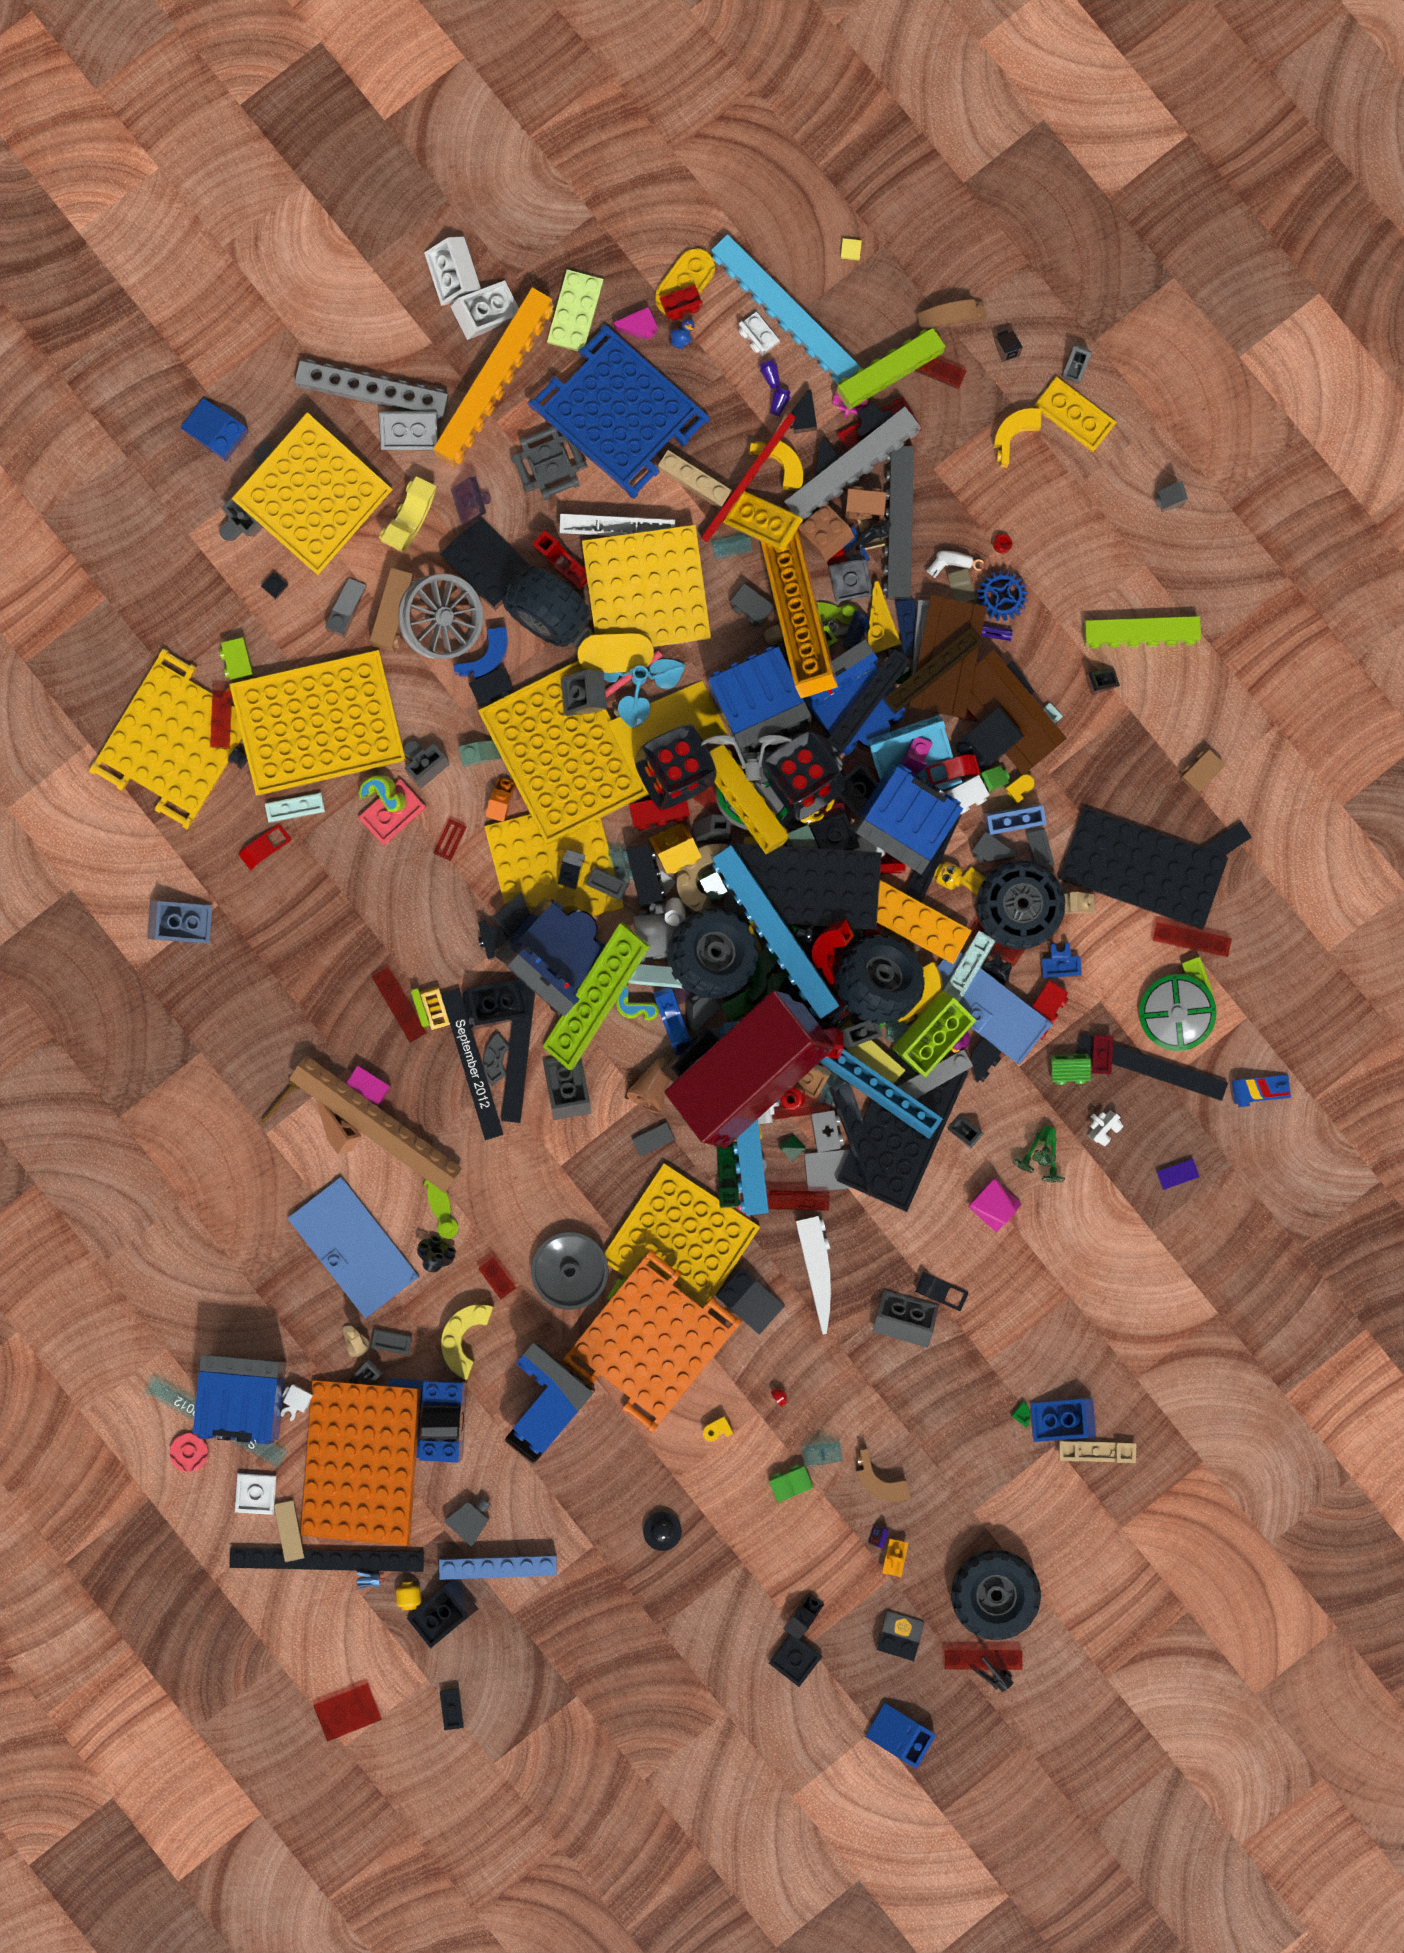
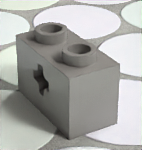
[811,1111,843,1153]

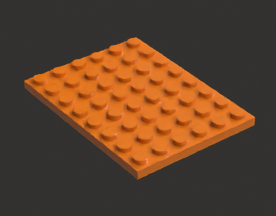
[301,1380,421,1546]

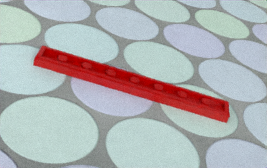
[701,413,796,542]

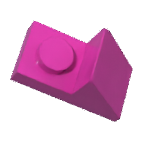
[900,736,933,774]

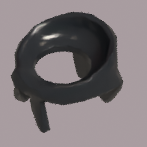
[983,954,1012,985]

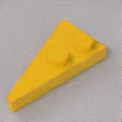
[868,581,902,654]

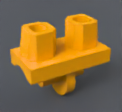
[882,1538,908,1577]

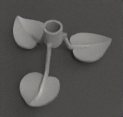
[701,735,792,781]

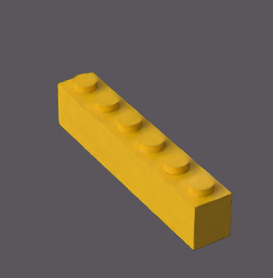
[709,744,789,854]

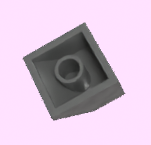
[561,669,607,716]

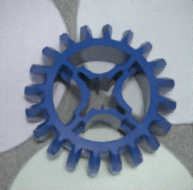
[977,570,1028,622]

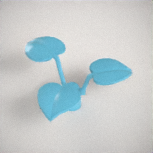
[604,659,685,728]

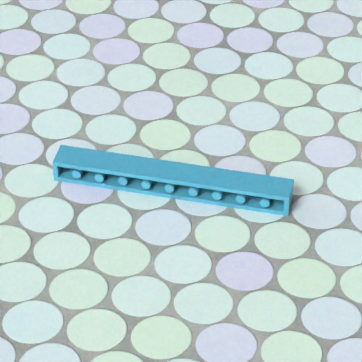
[711,234,861,385]

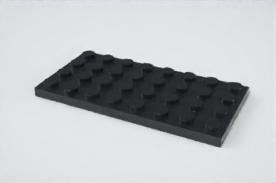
[1058,807,1228,930]
[723,843,882,930]
[836,1051,969,1212]

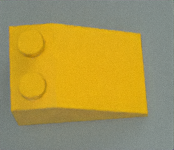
[648,822,702,874]

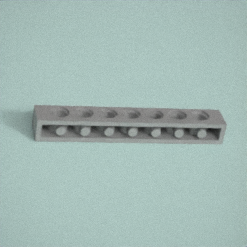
[295,360,449,420]

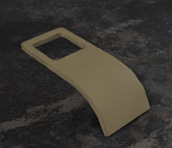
[948,568,978,605]

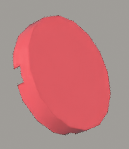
[170,1433,209,1472]

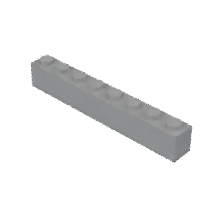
[784,407,921,522]

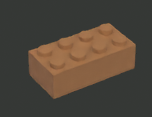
[370,568,416,653]

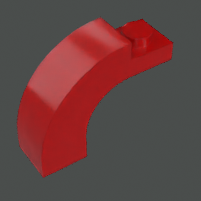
[532,530,587,590]
[812,920,854,984]

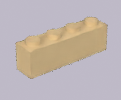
[658,450,732,510]

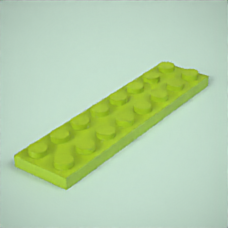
[543,923,651,1070]

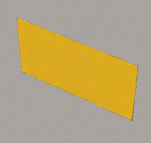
[608,680,728,775]

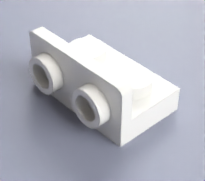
[738,312,780,356]

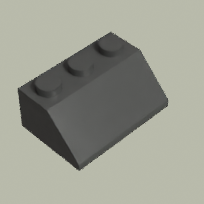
[872,1289,939,1348]

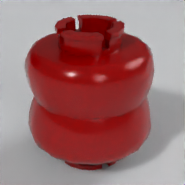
[780,1085,806,1110]

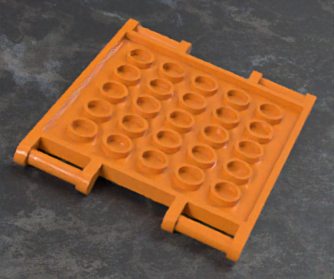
[560,1249,743,1433]

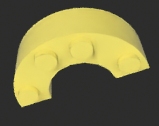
[379,476,437,552]
[441,1305,494,1380]

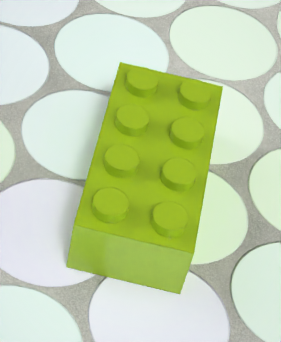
[892,991,977,1078]

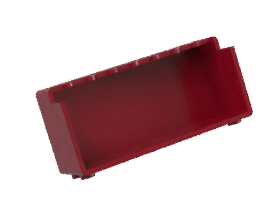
[665,991,835,1148]

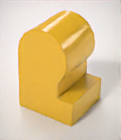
[1005,775,1034,805]
[703,1416,734,1442]

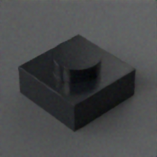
[261,572,288,600]

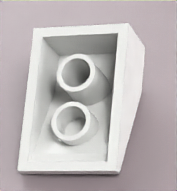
[450,280,519,340]

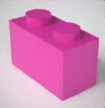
[346,1066,391,1106]

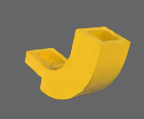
[993,408,1041,468]
[750,441,803,492]
[898,962,943,1024]

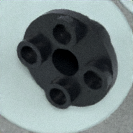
[417,1236,456,1273]
[643,1512,682,1551]

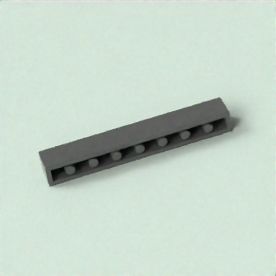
[883,446,914,600]

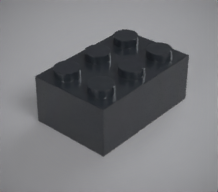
[626,844,666,909]

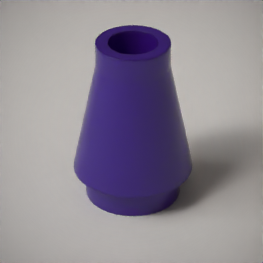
[759,360,781,389]
[769,387,791,417]

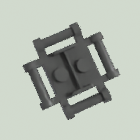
[510,425,588,500]

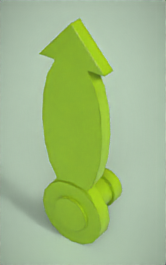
[817,602,858,625]
[423,1180,459,1239]

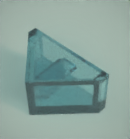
[802,1441,843,1466]

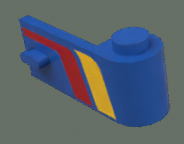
[1231,1075,1291,1108]

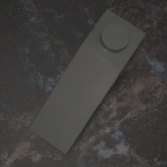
[325,578,366,638]

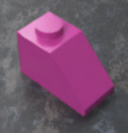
[614,307,658,340]

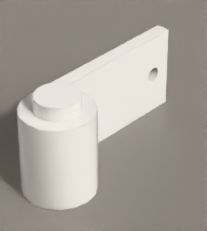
[665,898,689,926]

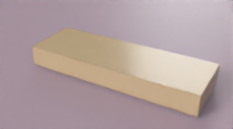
[274,1501,304,1562]

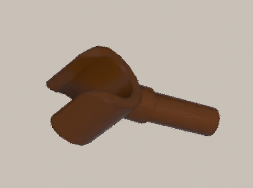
[625,1073,639,1100]

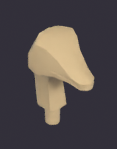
[342,1326,370,1357]

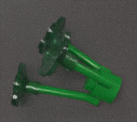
[1012,1126,1065,1183]

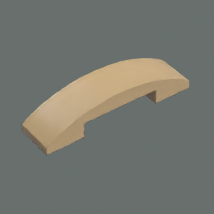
[1059,1441,1136,1463]

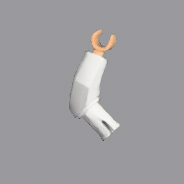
[926,551,984,578]

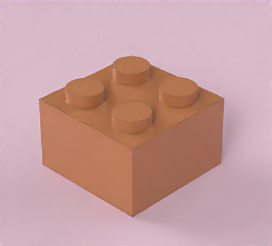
[845,486,886,522]
[798,504,855,562]

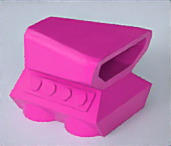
[968,1178,1022,1232]

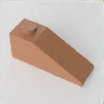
[316,1100,361,1154]

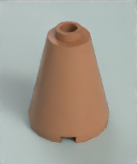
[627,1057,670,1113]

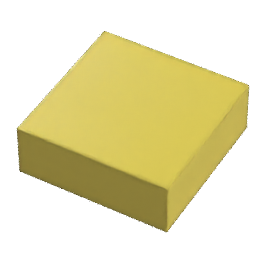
[841,238,862,261]

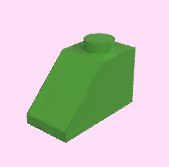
[980,766,1010,794]

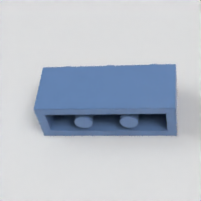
[984,803,1047,835]

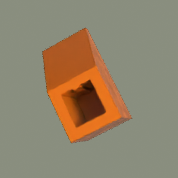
[485,777,516,822]

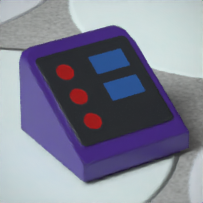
[868,1525,888,1548]

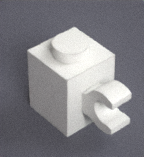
[281,1384,313,1421]

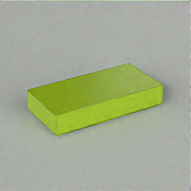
[411,988,430,1028]

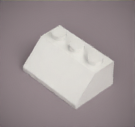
[424,237,481,306]

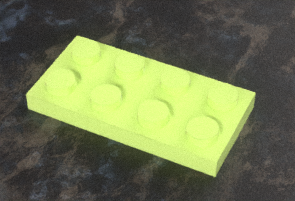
[547,270,604,351]

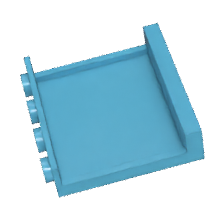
[867,715,962,790]

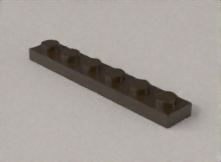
[883,628,983,715]

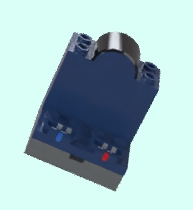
[494,898,605,1017]

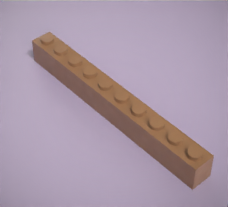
[289,1055,462,1193]

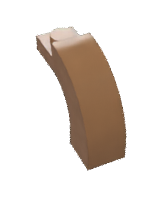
[917,300,987,332]
[856,1448,911,1502]

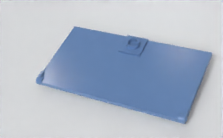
[287,1177,419,1319]

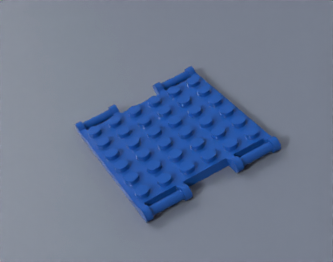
[527,325,710,499]

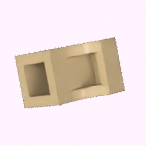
[1064,892,1095,915]

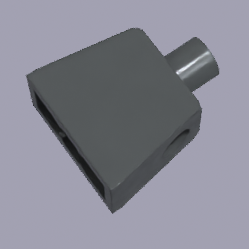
[444,1498,491,1546]

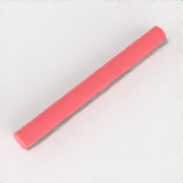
[605,650,662,698]

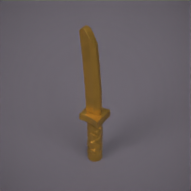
[261,1081,299,1123]

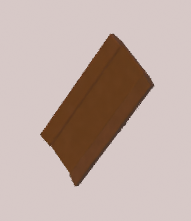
[909,594,987,719]
[967,650,1067,775]

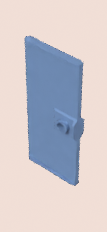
[938,953,1052,1065]

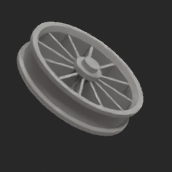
[398,574,483,659]

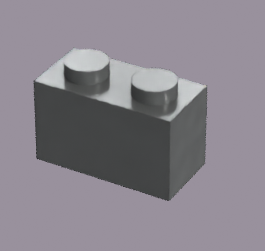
[730,584,775,627]

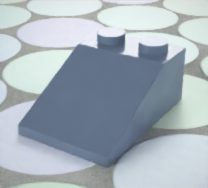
[147,901,212,944]

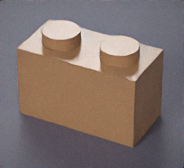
[1181,749,1226,794]

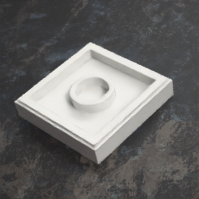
[235,1473,277,1515]

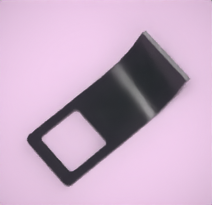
[915,1272,968,1311]

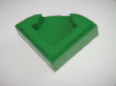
[1011,1401,1030,1428]

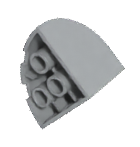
[634,910,677,963]

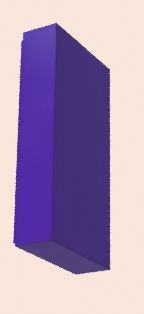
[1156,1159,1200,1190]

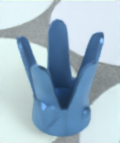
[357,1570,385,1590]

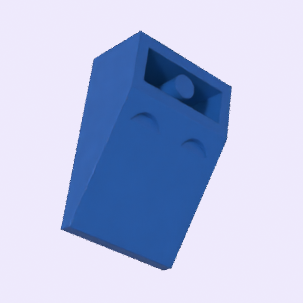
[865,1703,936,1769]

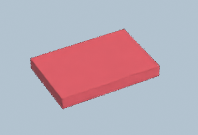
[358,779,426,846]

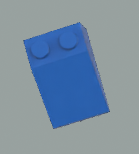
[180,398,249,462]
[1031,1398,1096,1442]

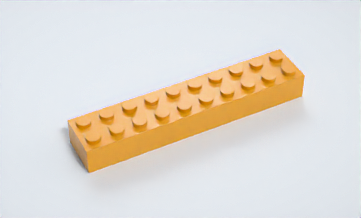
[433,287,554,468]
[761,529,838,698]

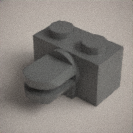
[219,499,263,541]
[403,741,450,789]

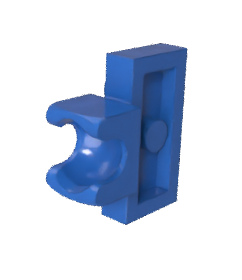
[1041,942,1082,979]

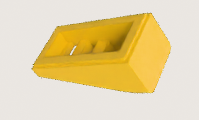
[420,986,450,1030]

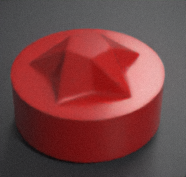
[992,534,1013,554]
[771,1387,788,1407]

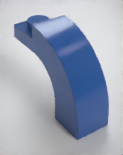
[453,627,508,680]
[653,987,691,1054]

